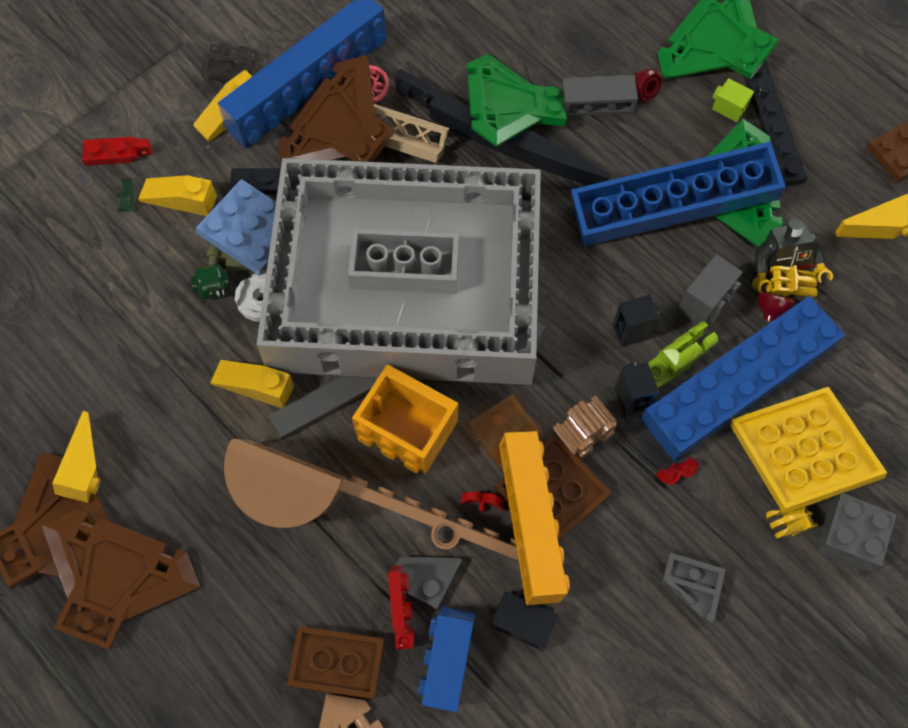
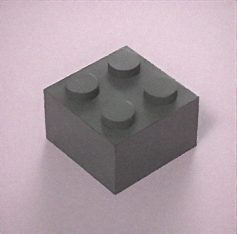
[676,254,743,326]
[815,493,897,573]

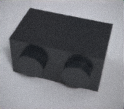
[613,295,661,348]
[614,362,659,417]
[490,590,558,652]

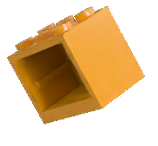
[352,364,458,475]

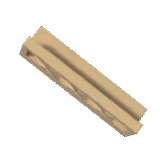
[374,104,449,163]

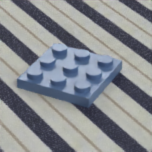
[195,179,276,275]

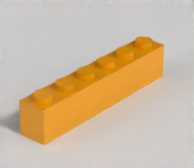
[499,431,570,605]

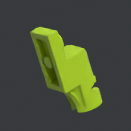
[648,322,718,390]

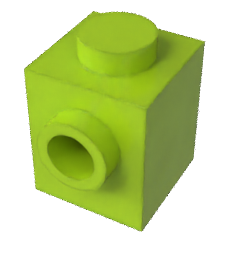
[712,78,754,122]

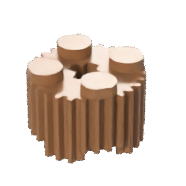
[553,395,617,458]

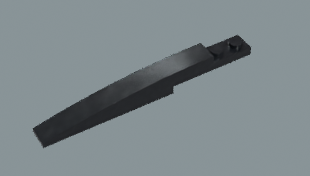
[395,69,611,185]

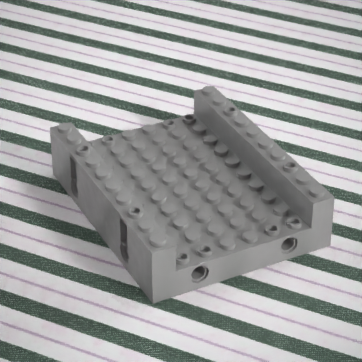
[256,158,541,385]

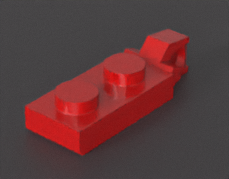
[82,137,152,166]
[388,565,415,650]

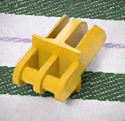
[770,265,817,297]
[766,506,819,538]

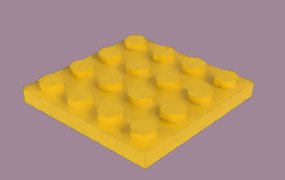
[730,387,887,514]

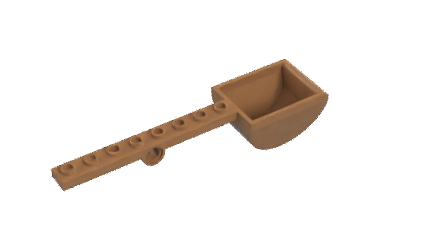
[224,439,519,561]

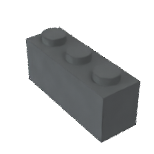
[561,75,638,116]

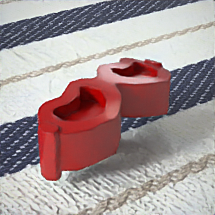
[656,458,699,485]
[461,491,505,512]

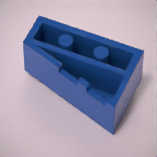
[418,606,476,712]

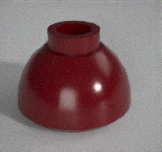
[633,69,662,102]
[758,292,795,321]

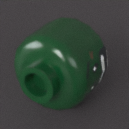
[190,264,230,299]

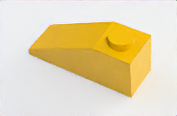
[193,70,252,142]
[138,175,217,216]
[835,194,908,239]
[210,360,294,408]
[53,411,100,503]

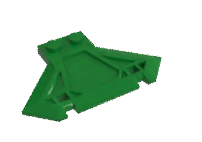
[658,0,779,80]
[466,53,567,147]
[707,119,783,247]

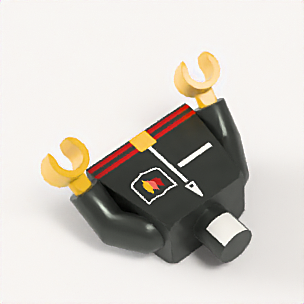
[752,218,833,293]

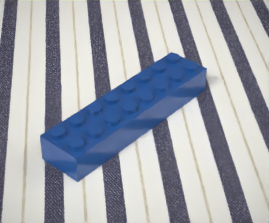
[217,0,387,149]
[571,141,786,247]
[641,296,845,462]

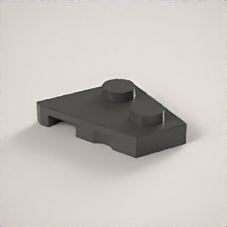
[662,552,726,624]
[387,557,462,610]

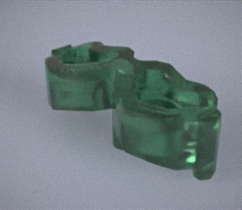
[116,177,134,212]

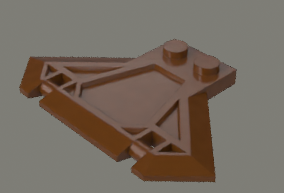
[278,55,395,164]
[0,452,111,589]
[41,510,201,650]

